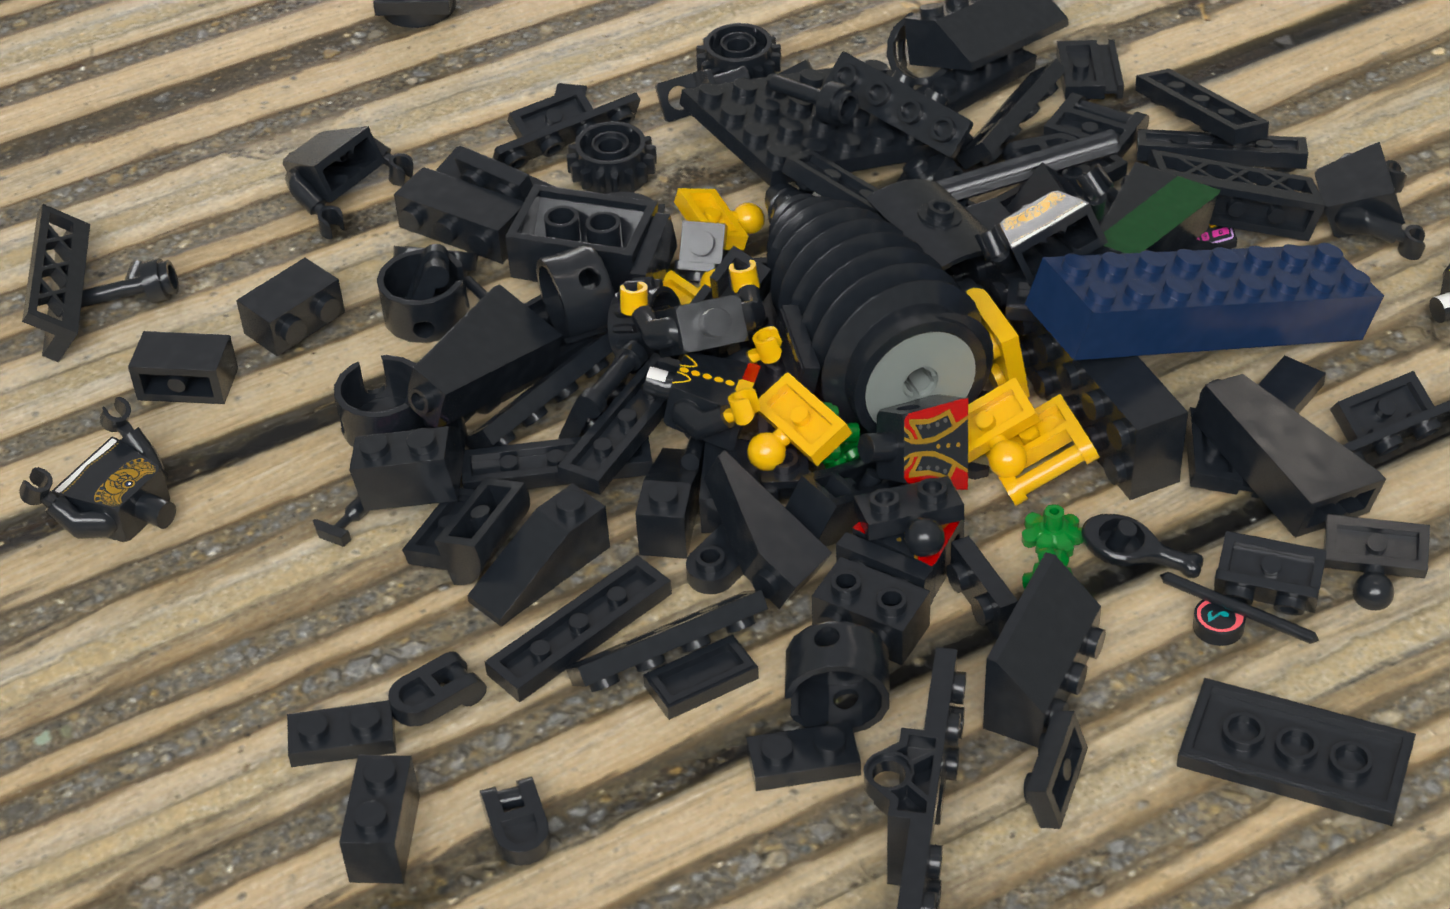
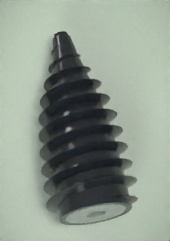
[765,182,994,438]

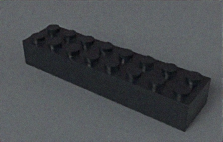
[944,197,1188,500]

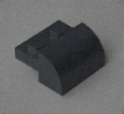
[402,477,530,585]

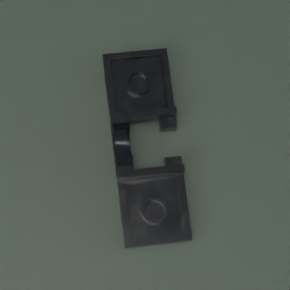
[864,647,966,909]

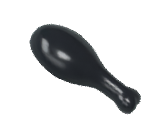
[1081,514,1204,578]

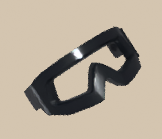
[886,12,951,86]

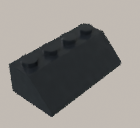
[904,0,1069,71]

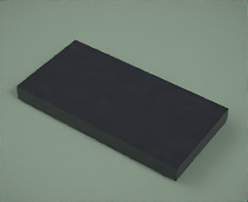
[1176,678,1416,826]

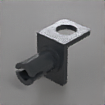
[655,66,750,122]

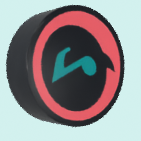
[1193,600,1246,646]

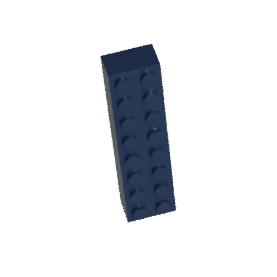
[1025,243,1385,360]

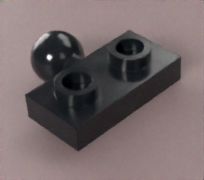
[854,476,965,557]
[1324,514,1430,611]

